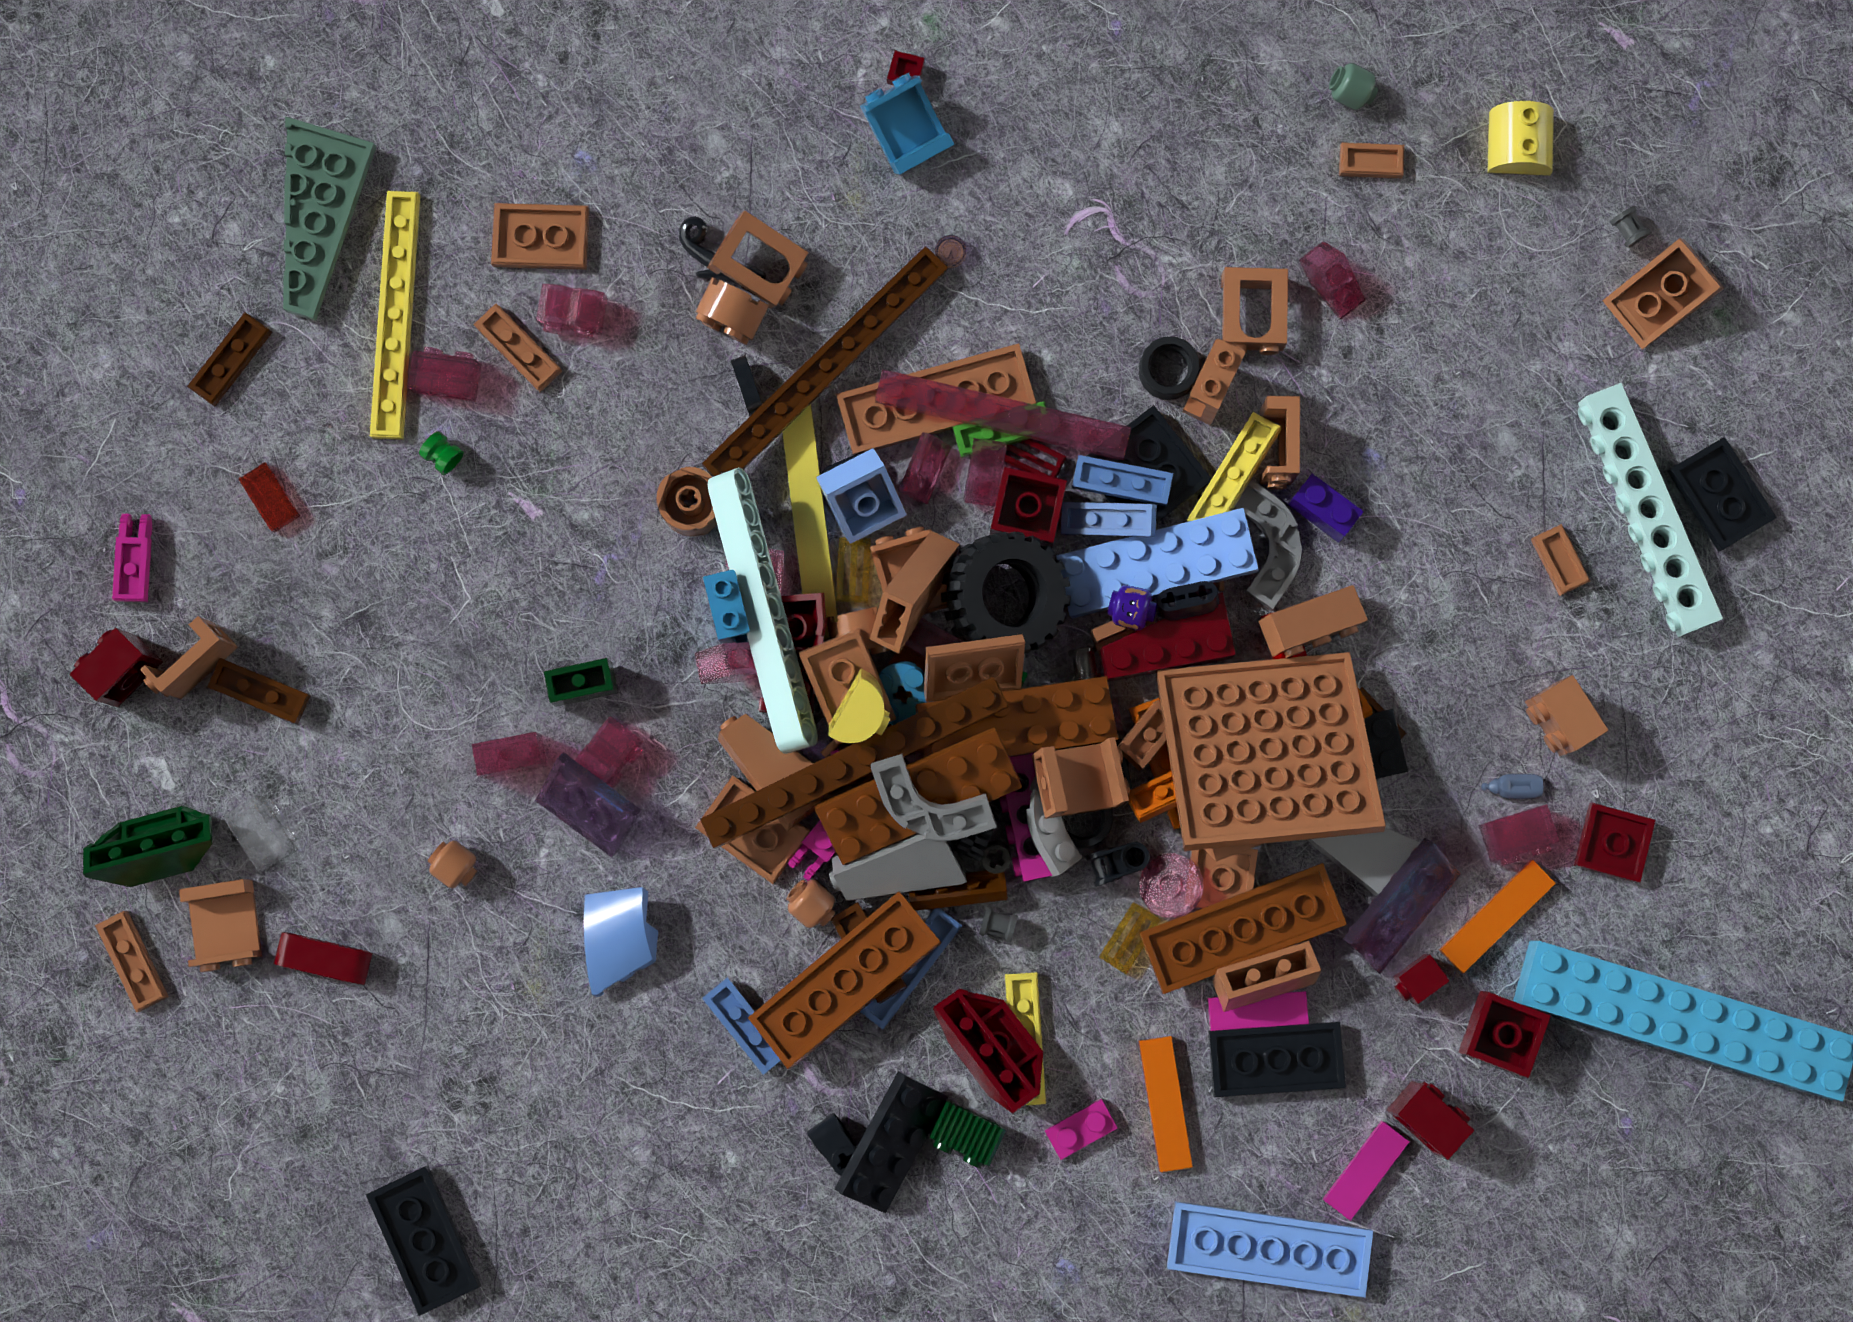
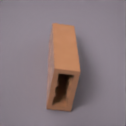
[870,531,960,653]
[718,713,824,831]

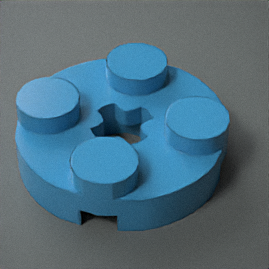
[879,661,933,725]

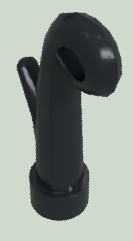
[679,216,766,295]

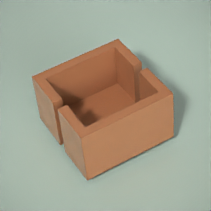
[1525,675,1609,756]

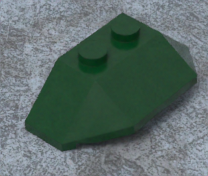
[83,806,212,887]

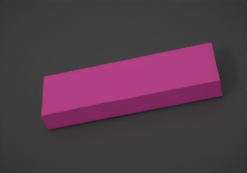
[1207,991,1309,1031]
[1323,1121,1409,1221]

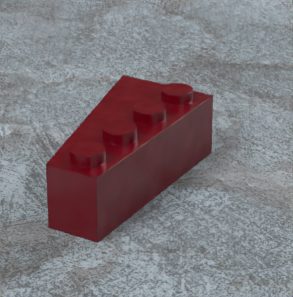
[1099,592,1236,682]

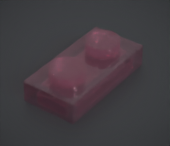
[898,432,951,504]
[963,438,1007,506]

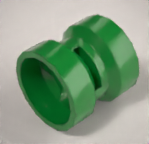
[419,431,464,475]

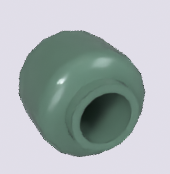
[1329,63,1378,110]

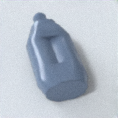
[1481,774,1543,799]

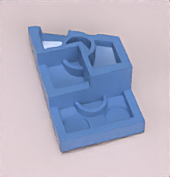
[584,887,658,997]

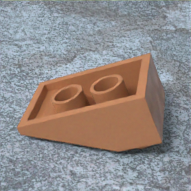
[1602,238,1725,350]

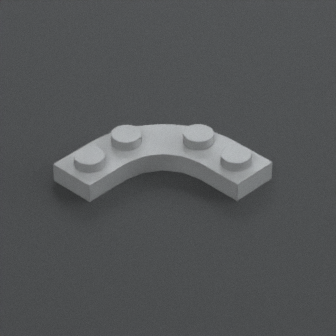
[1233,480,1302,611]
[871,754,997,840]
[1026,775,1082,876]

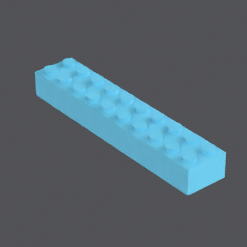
[1513,941,1853,1102]

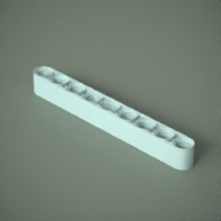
[708,467,818,754]

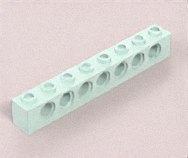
[1578,383,1723,637]

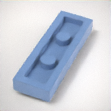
[1072,455,1173,506]
[1061,502,1157,537]
[702,977,781,1075]

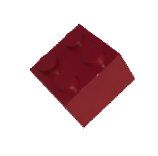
[990,467,1067,548]
[69,627,163,707]
[1458,991,1551,1078]
[1386,1081,1474,1160]

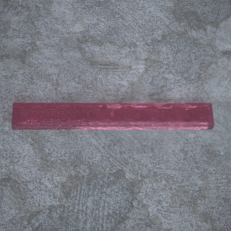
[875,369,1131,460]

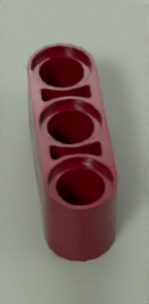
[273,932,373,985]

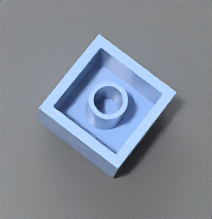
[816,448,907,544]

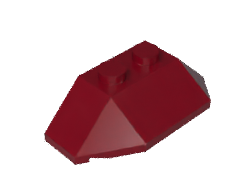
[933,988,1043,1114]

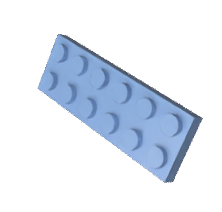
[1056,508,1259,619]
[1167,1201,1373,1298]

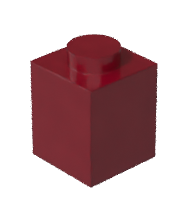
[1393,954,1449,1004]

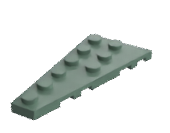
[283,116,376,321]

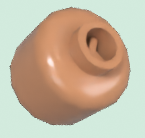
[428,840,478,888]
[786,880,835,928]

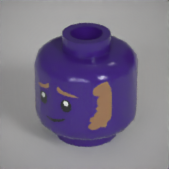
[1108,585,1157,631]

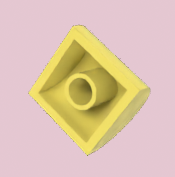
[1488,101,1554,176]
[828,668,890,743]

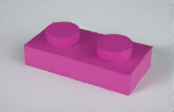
[1044,1099,1117,1160]

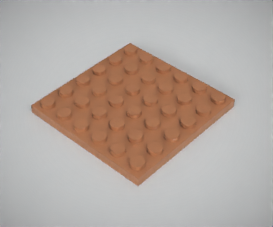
[1156,652,1386,851]

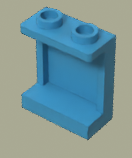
[860,73,954,175]
[703,570,750,649]

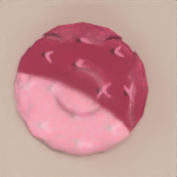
[1139,853,1203,918]

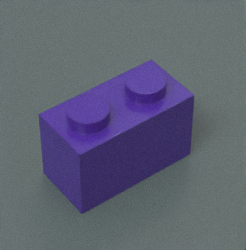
[1288,473,1364,543]

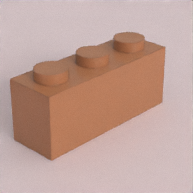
[1258,585,1368,658]
[1212,941,1321,1012]

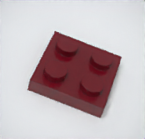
[1574,803,1656,883]

